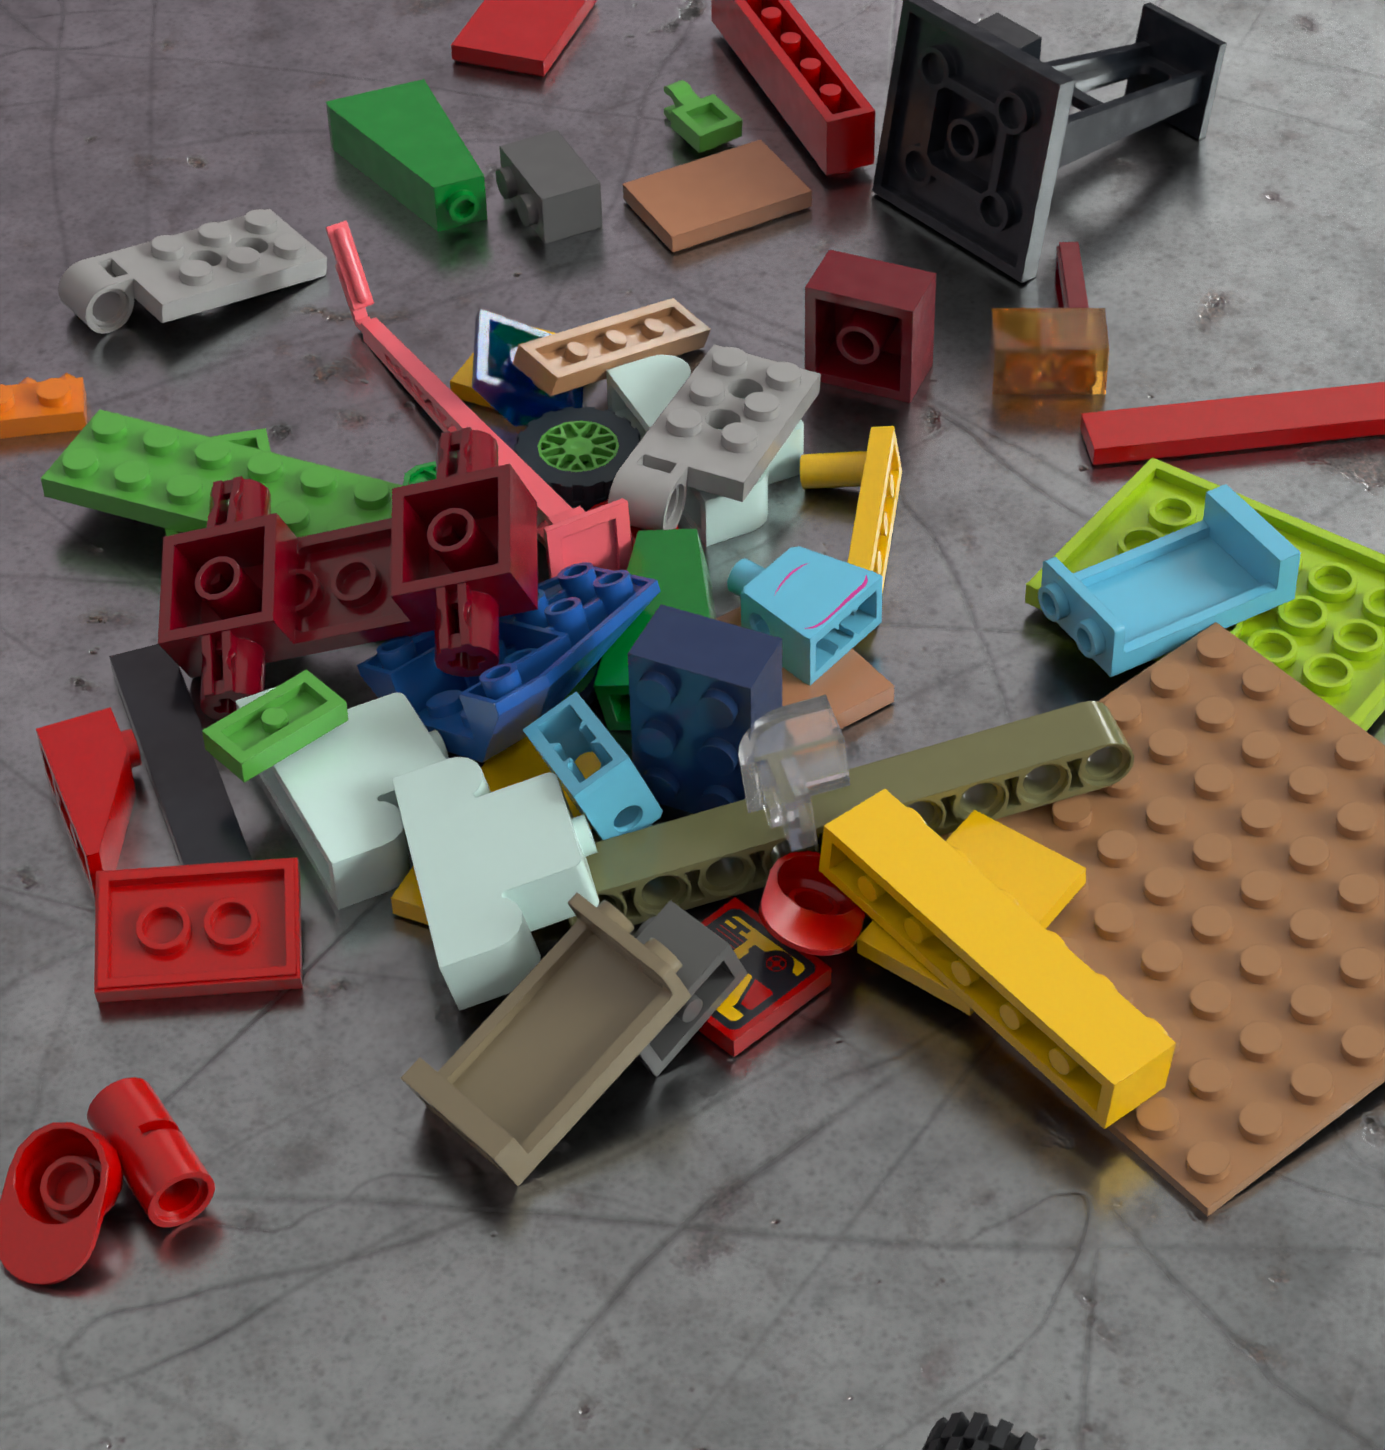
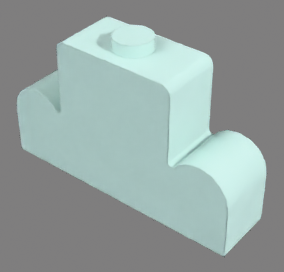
[606,355,804,547]
[235,687,449,910]
[392,757,599,1011]

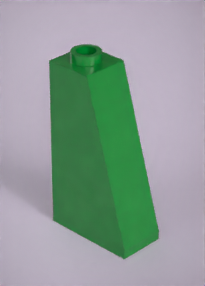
[326,79,488,232]
[594,528,717,731]

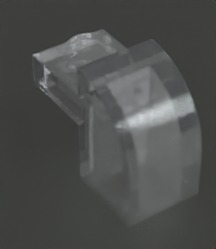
[738,695,850,851]

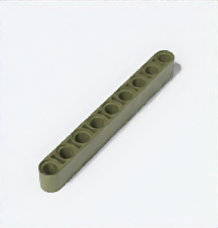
[568,701,1134,927]

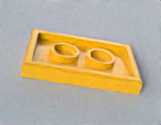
[857,809,1086,1015]

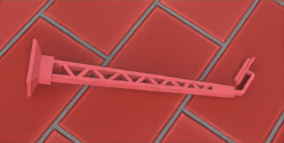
[325,221,632,579]

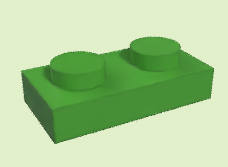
[202,669,348,783]

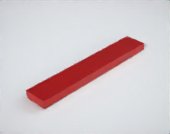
[1080,382,1385,465]

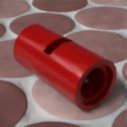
[87,1077,215,1227]

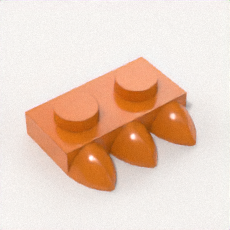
[0,373,87,439]

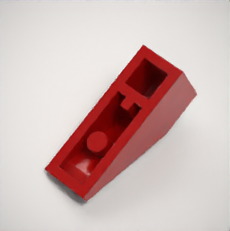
[36,707,142,899]

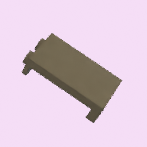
[401,893,692,1186]

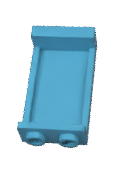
[1038,484,1301,677]

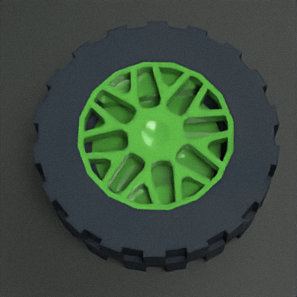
[514,406,641,512]

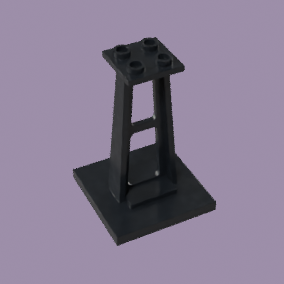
[872,0,1227,283]

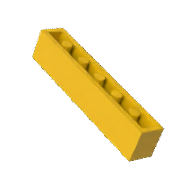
[819,789,1176,1130]

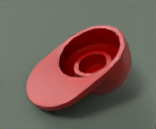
[759,851,865,956]
[0,1122,123,1285]

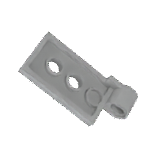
[58,209,327,334]
[608,345,821,530]

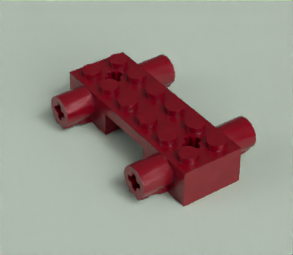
[158,427,538,720]

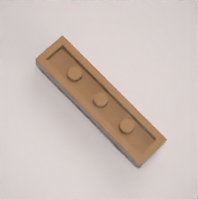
[513,298,711,396]

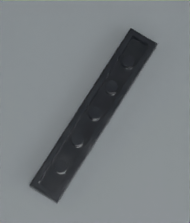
[109,644,252,865]

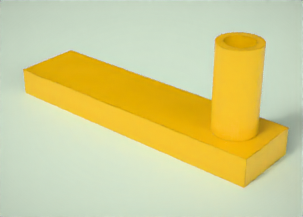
[800,426,902,594]

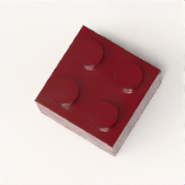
[805,249,936,403]

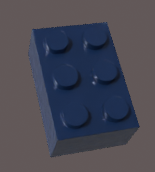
[628,604,783,814]

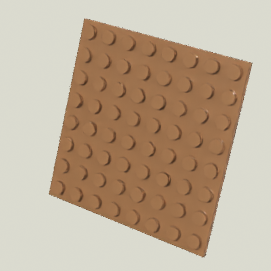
[865,622,1385,1217]

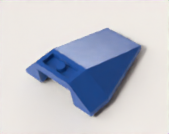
[357,562,661,763]

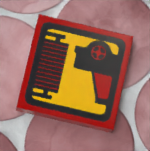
[699,897,832,1057]

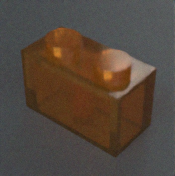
[990,308,1110,395]

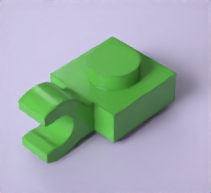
[664,80,743,153]

